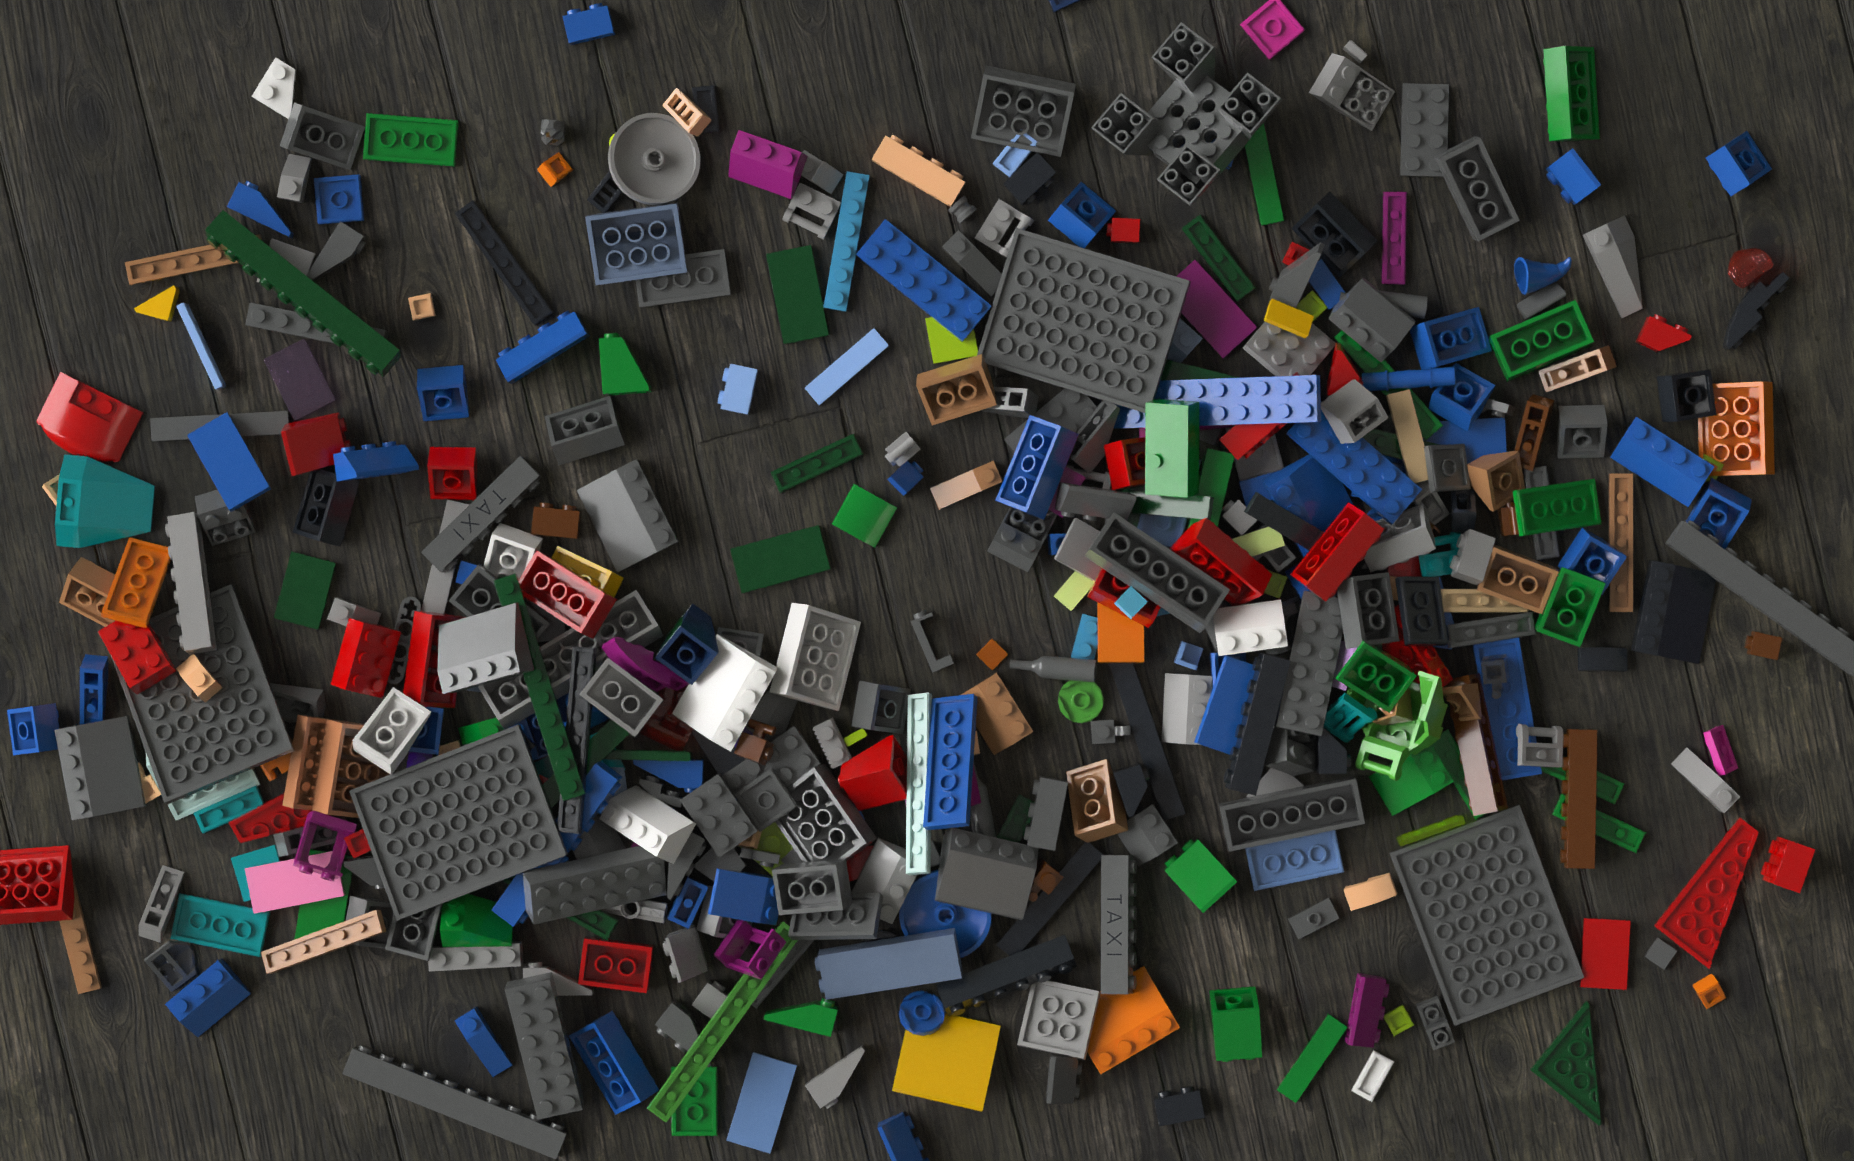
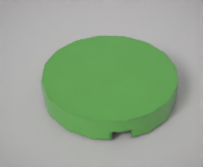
[1058,680,1104,723]

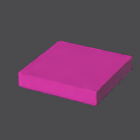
[1240,0,1305,60]

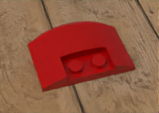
[36,372,144,462]

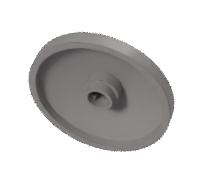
[608,113,700,205]

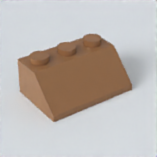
[916,354,997,425]
[1477,544,1559,614]
[59,557,116,627]
[961,672,1033,755]

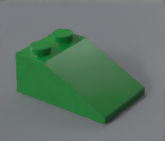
[1535,567,1606,647]
[1336,641,1417,713]
[1368,745,1454,816]
[440,894,513,947]
[763,998,839,1037]

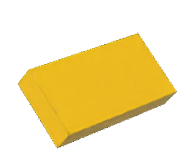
[1264,298,1314,338]

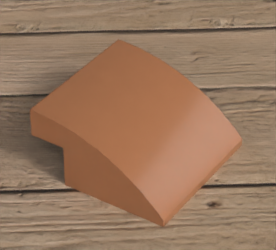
[282,715,390,818]

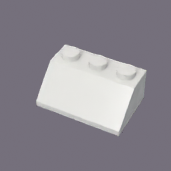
[1213,599,1288,656]

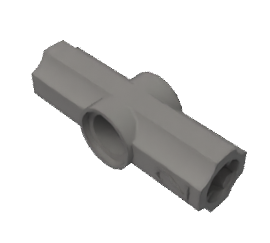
[601,899,668,923]

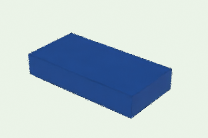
[1308,259,1345,310]

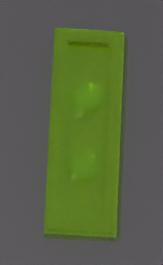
[1396,814,1466,847]

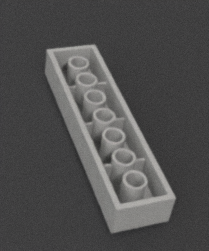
[478,590,663,730]

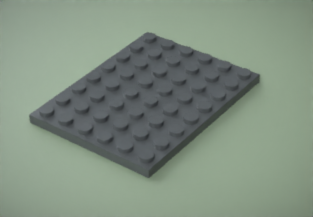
[977,228,1191,413]
[110,584,295,805]
[349,725,568,921]
[1389,804,1584,1026]

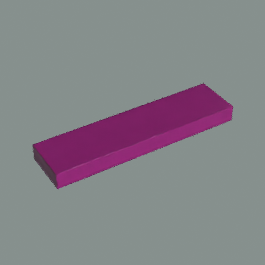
[1382,192,1407,285]

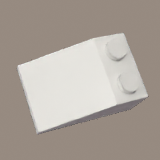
[484,523,543,580]
[352,687,431,775]

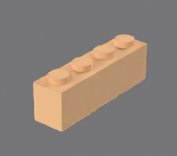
[872,135,965,207]

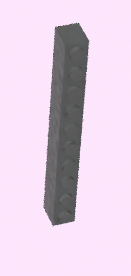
[1665,520,1854,677]
[342,1045,568,1159]

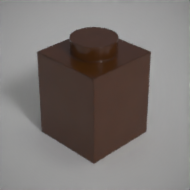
[1745,631,1782,660]

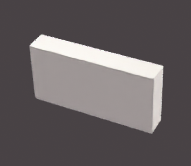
[1351,1050,1394,1102]

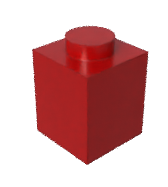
[1107,218,1140,243]

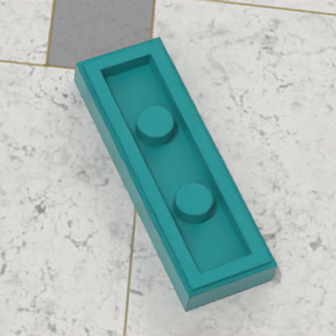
[194,785,265,834]

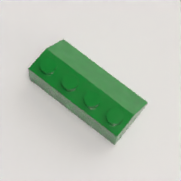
[1543,46,1600,142]

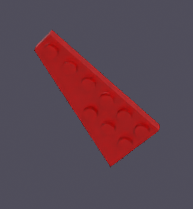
[1654,817,1759,969]

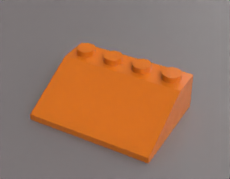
[1698,382,1775,476]
[1087,966,1180,1075]

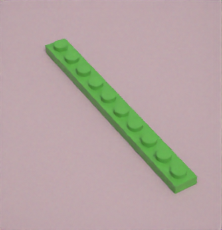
[647,922,798,1122]

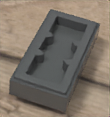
[1288,898,1339,939]

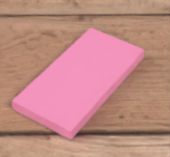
[245,851,345,914]

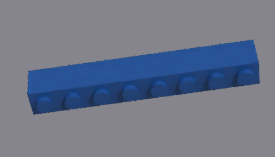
[491,761,623,927]

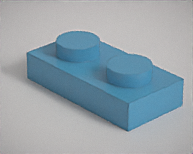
[1071,614,1098,660]

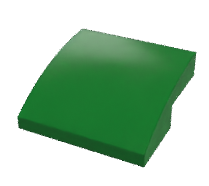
[832,484,897,548]

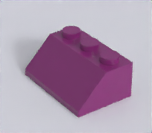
[728,130,808,199]
[1345,973,1389,1048]

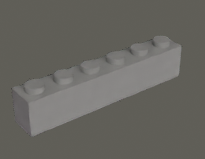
[165,512,217,655]

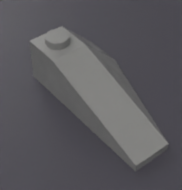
[1582,215,1643,318]

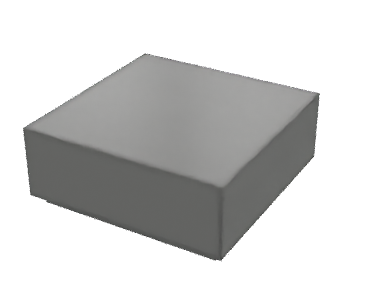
[1343,40,1367,63]

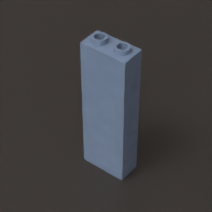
[815,928,963,1000]

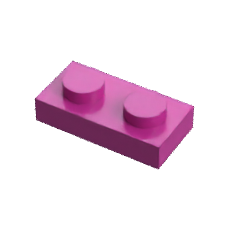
[1703,725,1738,776]

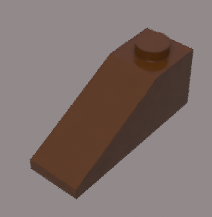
[1514,394,1555,471]

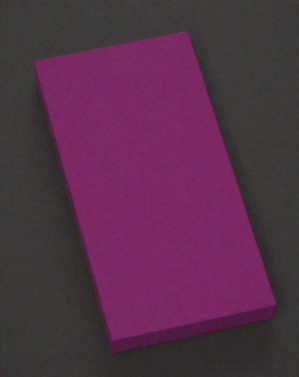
[1176,260,1257,359]

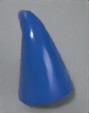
[1514,257,1572,295]

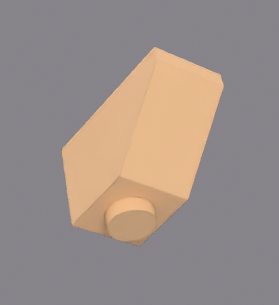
[176,654,223,703]

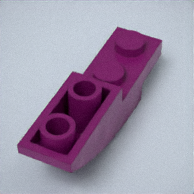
[602,637,689,692]

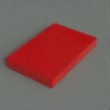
[1580,918,1631,990]

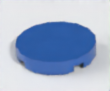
[899,991,945,1036]

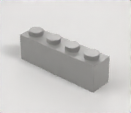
[428,941,523,972]

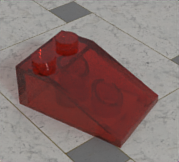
[640,685,693,751]

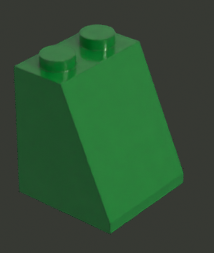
[599,333,652,396]
[1164,838,1237,913]
[1209,986,1262,1062]

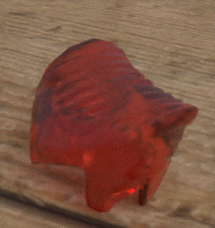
[1727,248,1773,289]

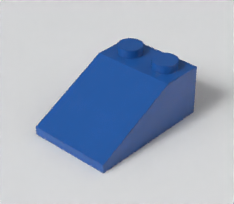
[1410,307,1492,370]
[1686,478,1752,549]
[708,868,779,925]

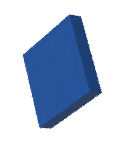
[314,174,364,225]

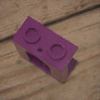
[293,811,357,881]
[714,919,786,980]

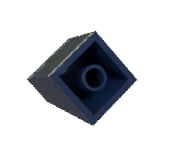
[655,603,719,685]

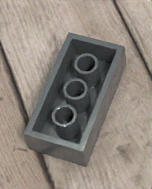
[1434,136,1520,242]

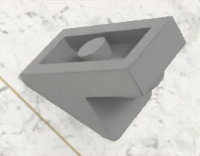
[801,150,843,194]

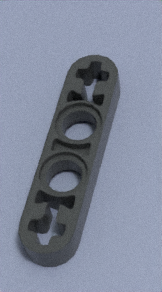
[387,596,422,684]

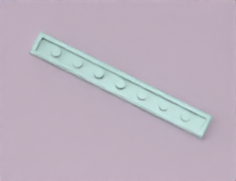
[906,693,932,875]

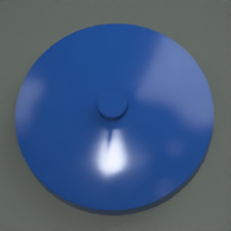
[899,869,992,958]

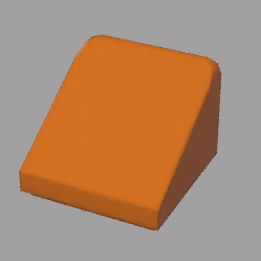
[538,152,573,187]
[976,638,1008,670]
[1693,974,1726,1009]

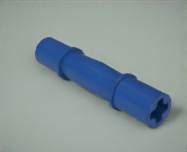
[1362,367,1456,391]

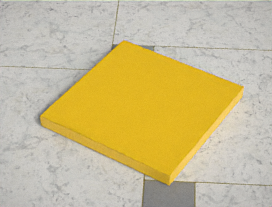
[892,1013,1001,1112]

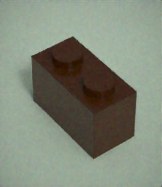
[531,503,582,539]

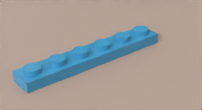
[823,171,870,312]

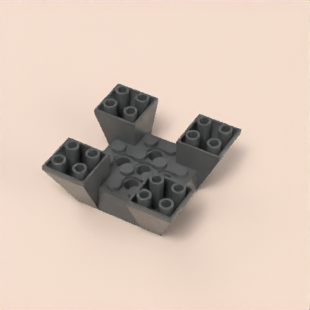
[1091,22,1282,207]

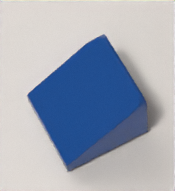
[456,560,477,584]

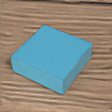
[1114,586,1148,619]

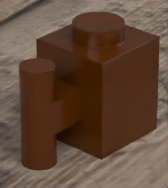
[1498,502,1519,536]
[734,719,776,766]
[1028,857,1064,902]

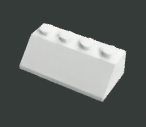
[599,785,696,864]

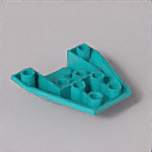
[55,454,155,548]

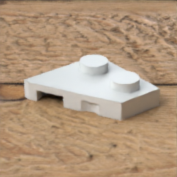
[252,57,296,119]

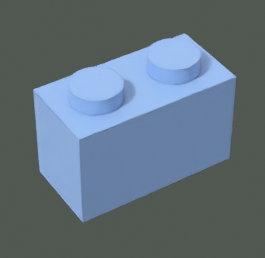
[718,364,758,415]

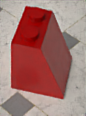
[281,412,352,476]
[838,735,907,811]

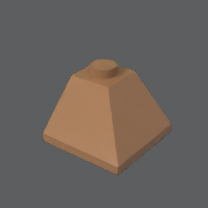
[1467,451,1525,511]

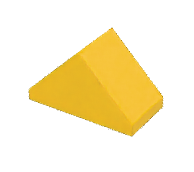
[134,286,180,322]

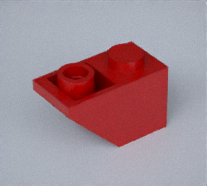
[1636,314,1692,352]

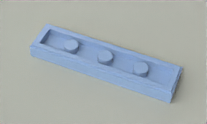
[176,303,226,390]
[805,328,889,406]

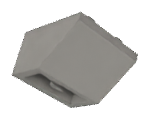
[1321,379,1389,444]

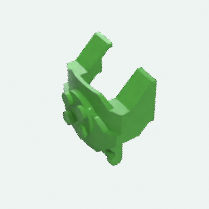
[1347,671,1448,781]

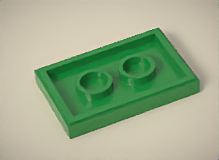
[671,1066,718,1136]

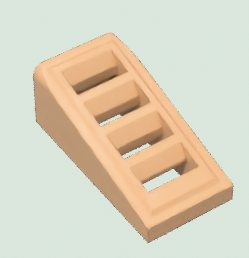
[662,88,711,136]

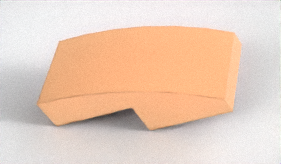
[1343,873,1397,911]

